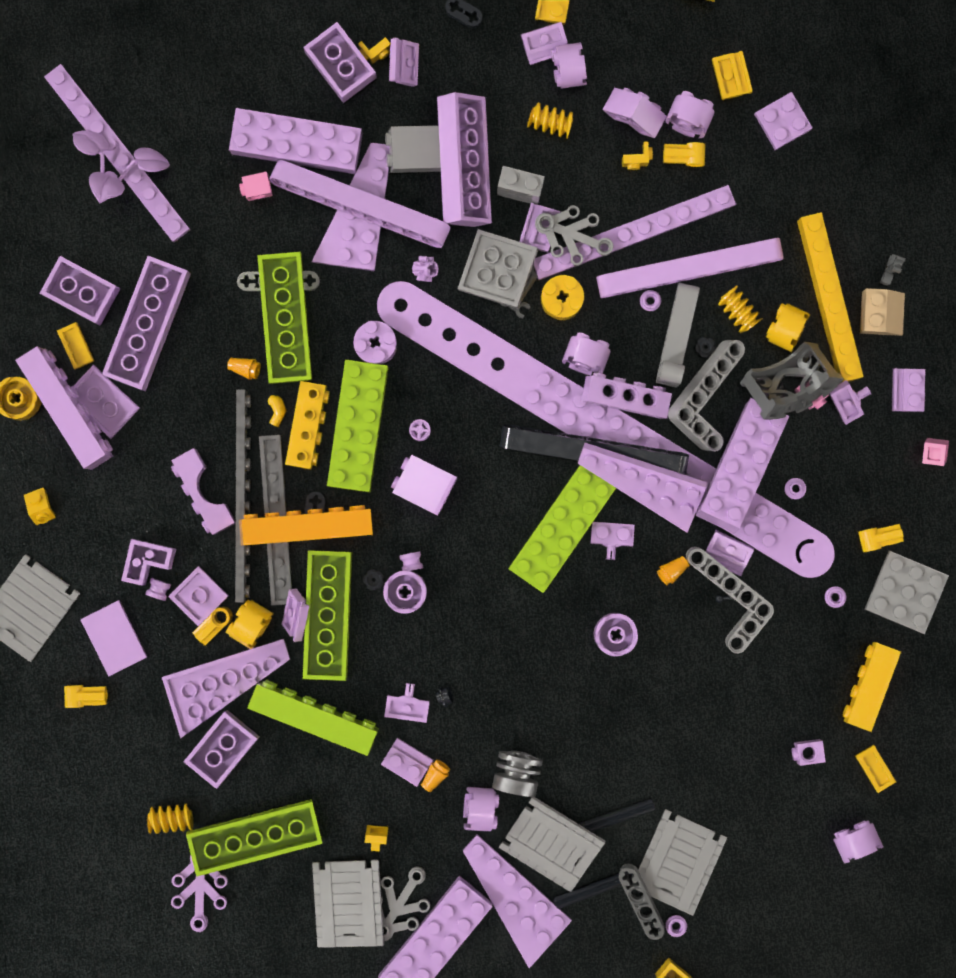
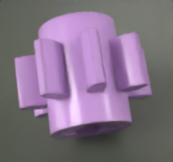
[412,256,438,282]

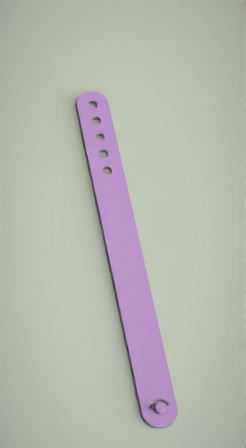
[377,281,834,578]

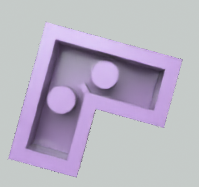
[603,88,667,138]
[121,539,176,586]

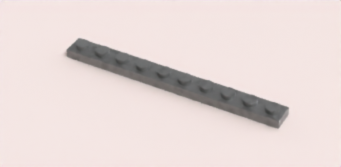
[235,390,251,602]

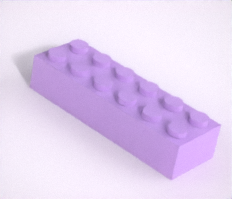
[437,92,492,227]
[229,108,363,174]
[102,256,191,392]
[16,346,113,470]
[696,398,789,534]
[378,875,492,978]

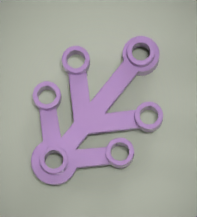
[171,856,228,932]

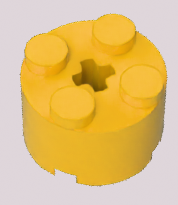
[541,275,584,320]
[766,303,810,352]
[0,377,42,421]
[226,599,274,649]

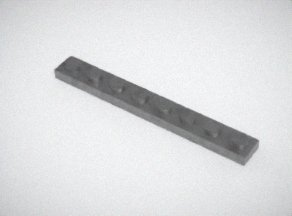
[259,435,292,605]

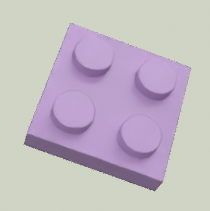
[754,92,813,150]
[168,566,229,626]

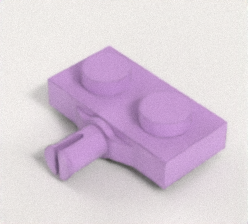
[829,380,871,425]
[590,522,634,560]
[384,683,430,723]

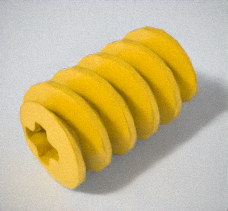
[527,102,573,139]
[718,285,763,333]
[147,804,193,834]

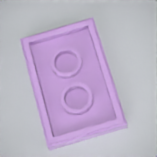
[73,365,140,439]
[81,600,148,676]

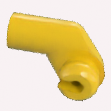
[268,395,286,427]

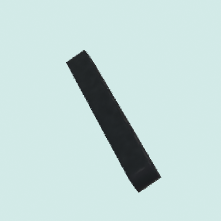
[500,424,689,475]

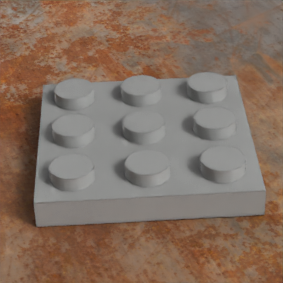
[458,229,538,309]
[865,551,949,634]

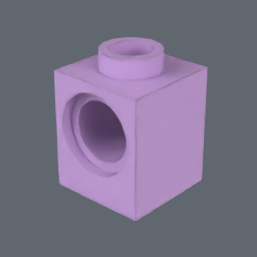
[792,739,826,766]

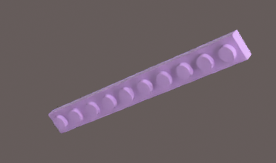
[44,64,190,243]
[533,185,736,280]

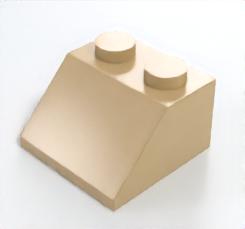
[860,289,905,336]

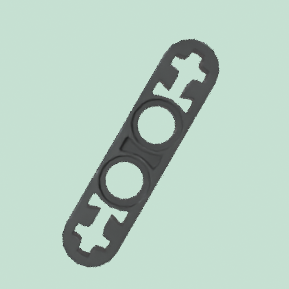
[619,863,665,940]

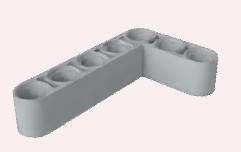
[656,283,700,388]
[668,340,745,451]
[686,547,774,653]

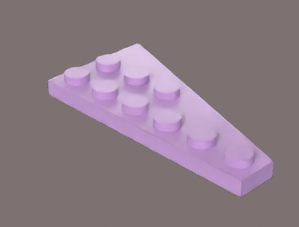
[312,143,390,271]
[578,443,707,533]
[162,639,290,738]
[463,834,572,968]

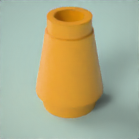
[228,357,261,380]
[657,556,689,585]
[421,760,450,792]

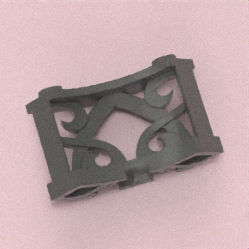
[740,342,844,420]

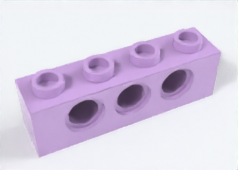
[581,373,672,419]

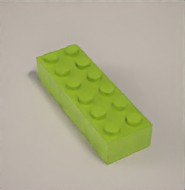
[257,252,312,384]
[327,360,388,493]
[508,465,616,593]
[303,551,352,681]
[248,680,379,756]
[186,799,322,877]

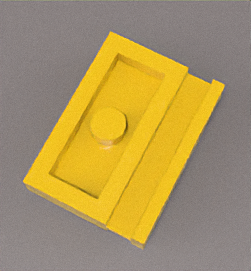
[535,0,569,25]
[712,51,752,100]

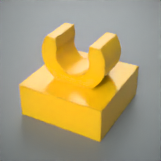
[365,825,388,851]

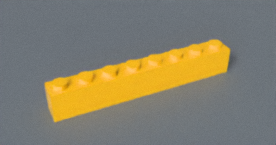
[797,212,863,383]

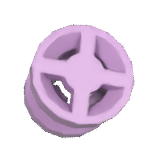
[409,419,431,441]
[400,552,423,571]
[146,578,171,601]

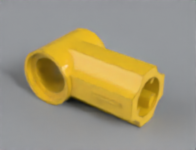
[663,142,705,167]
[858,524,904,552]
[192,606,233,646]
[64,685,108,708]

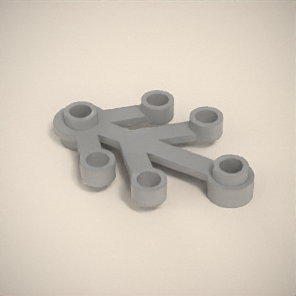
[535,205,613,266]
[381,866,430,941]

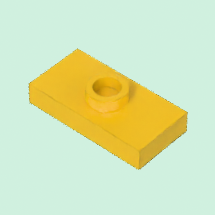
[57,322,94,370]
[855,745,896,793]

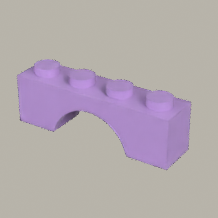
[171,448,236,535]

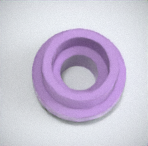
[640,290,661,311]
[785,478,806,499]
[825,587,846,608]
[666,915,687,937]

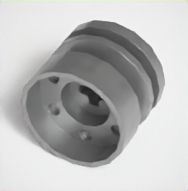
[492,751,543,797]

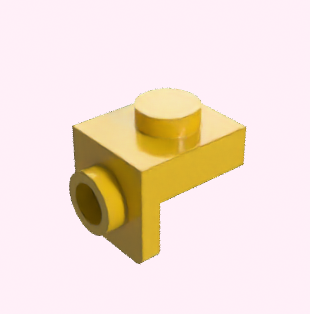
[358,37,391,64]
[622,142,653,170]
[24,488,55,525]

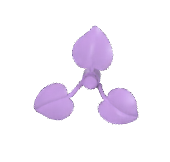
[72,131,170,203]

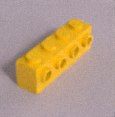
[285,381,330,470]
[843,642,901,732]

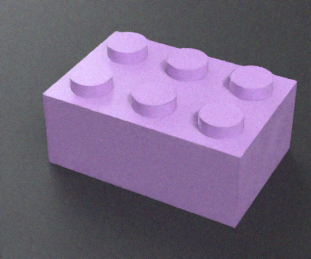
[303,22,377,103]
[40,256,120,326]
[184,710,260,789]

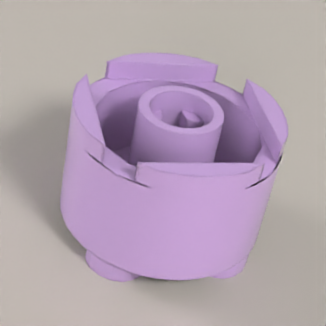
[551,42,587,89]
[665,91,714,138]
[354,321,397,365]
[562,333,611,376]
[383,571,427,613]
[594,613,638,656]
[463,787,499,831]
[833,820,883,863]

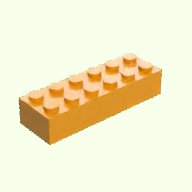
[239,505,373,546]

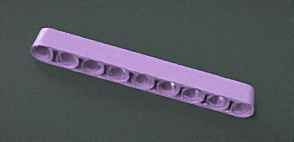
[269,160,450,248]
[596,238,784,298]

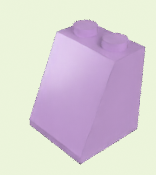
[391,455,457,516]

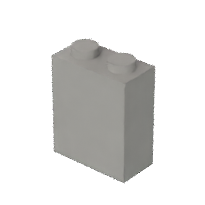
[385,126,441,173]
[497,166,545,205]

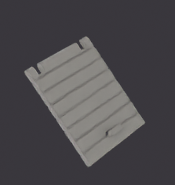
[0,554,81,662]
[499,797,605,892]
[636,809,727,916]
[312,860,384,948]

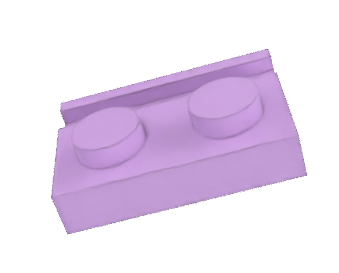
[521,22,568,65]
[389,38,419,87]
[519,203,560,253]
[892,368,925,412]
[705,530,754,576]
[282,589,309,642]
[381,738,433,787]

